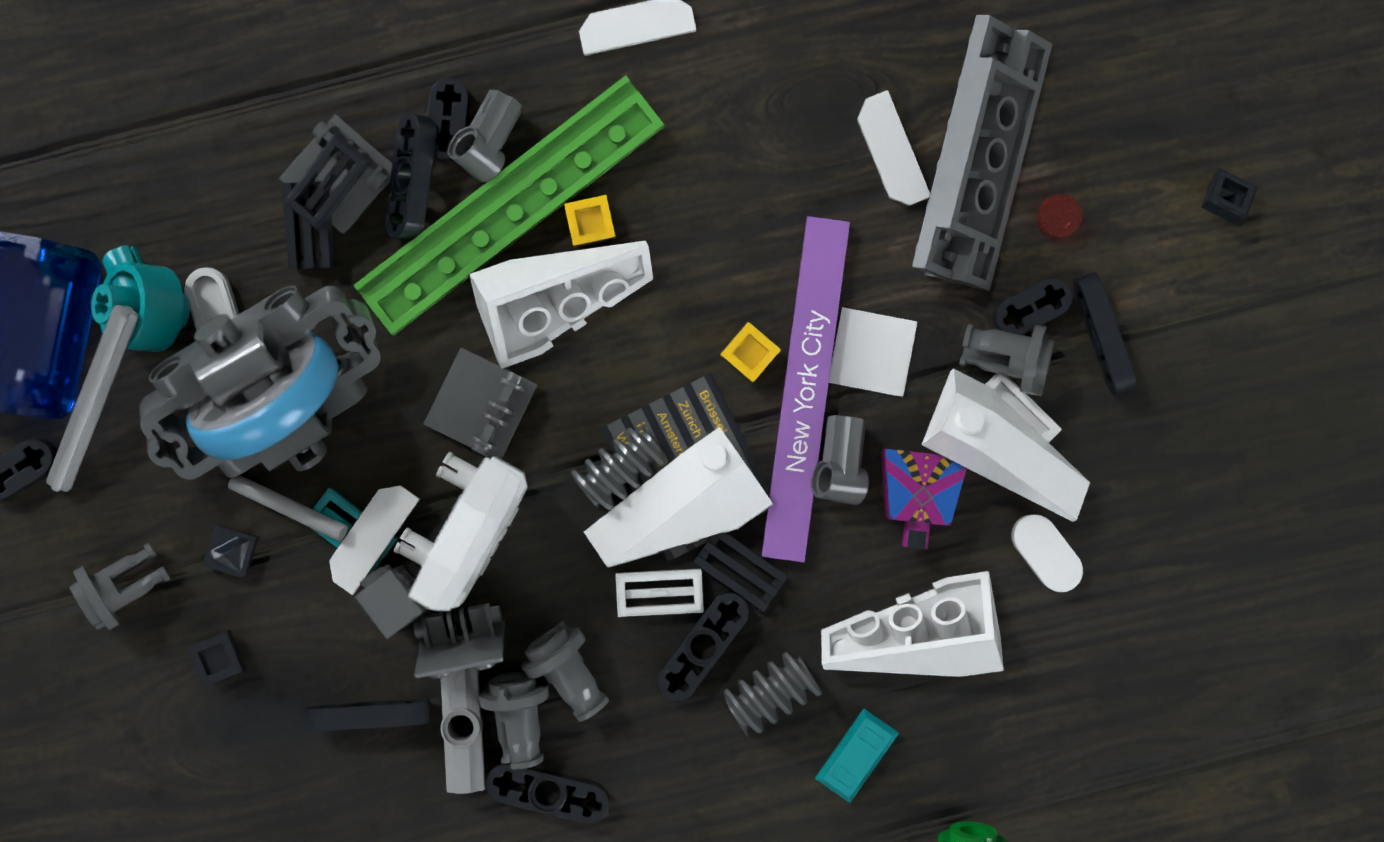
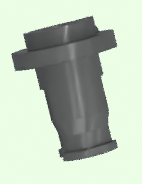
[959,324,1055,397]
[69,543,171,630]
[522,621,609,722]
[479,671,549,769]

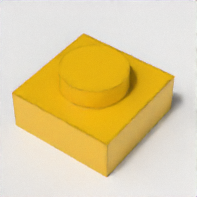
[564,195,616,248]
[720,322,781,383]

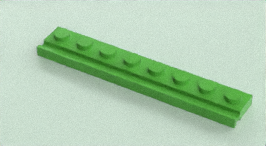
[353,75,664,336]

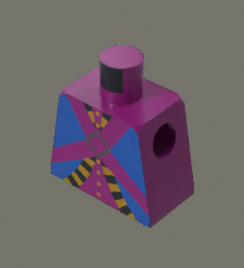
[881,449,967,549]

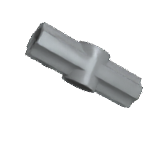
[440,668,485,794]

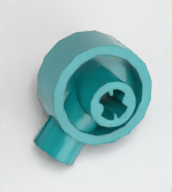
[91,245,190,352]

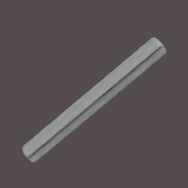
[46,305,139,492]

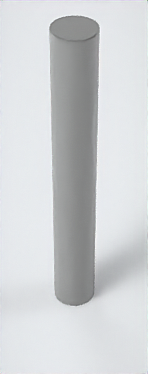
[228,475,348,541]

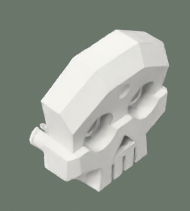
[394,452,528,611]

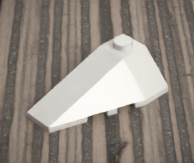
[469,241,653,369]
[922,369,1090,522]
[584,427,773,568]
[821,571,1004,677]

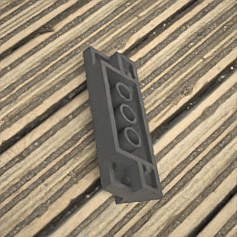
[912,15,1052,291]

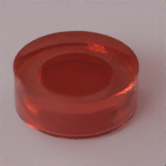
[1037,194,1082,238]

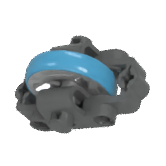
[139,286,381,479]

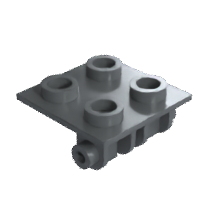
[279,114,392,235]
[423,348,538,460]
[413,603,506,679]

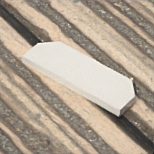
[579,0,696,56]
[857,90,930,206]
[329,486,420,595]

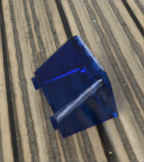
[0,231,101,419]

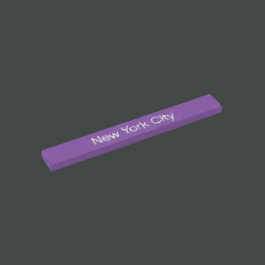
[761,216,850,562]

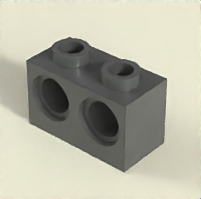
[355,564,430,639]

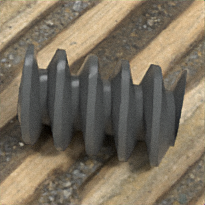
[571,421,669,510]
[723,652,822,738]

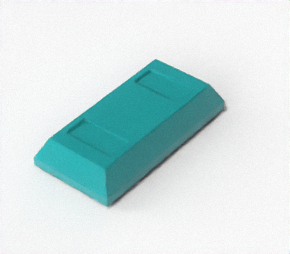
[815,708,899,803]

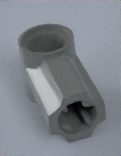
[448,90,522,183]
[811,415,869,505]

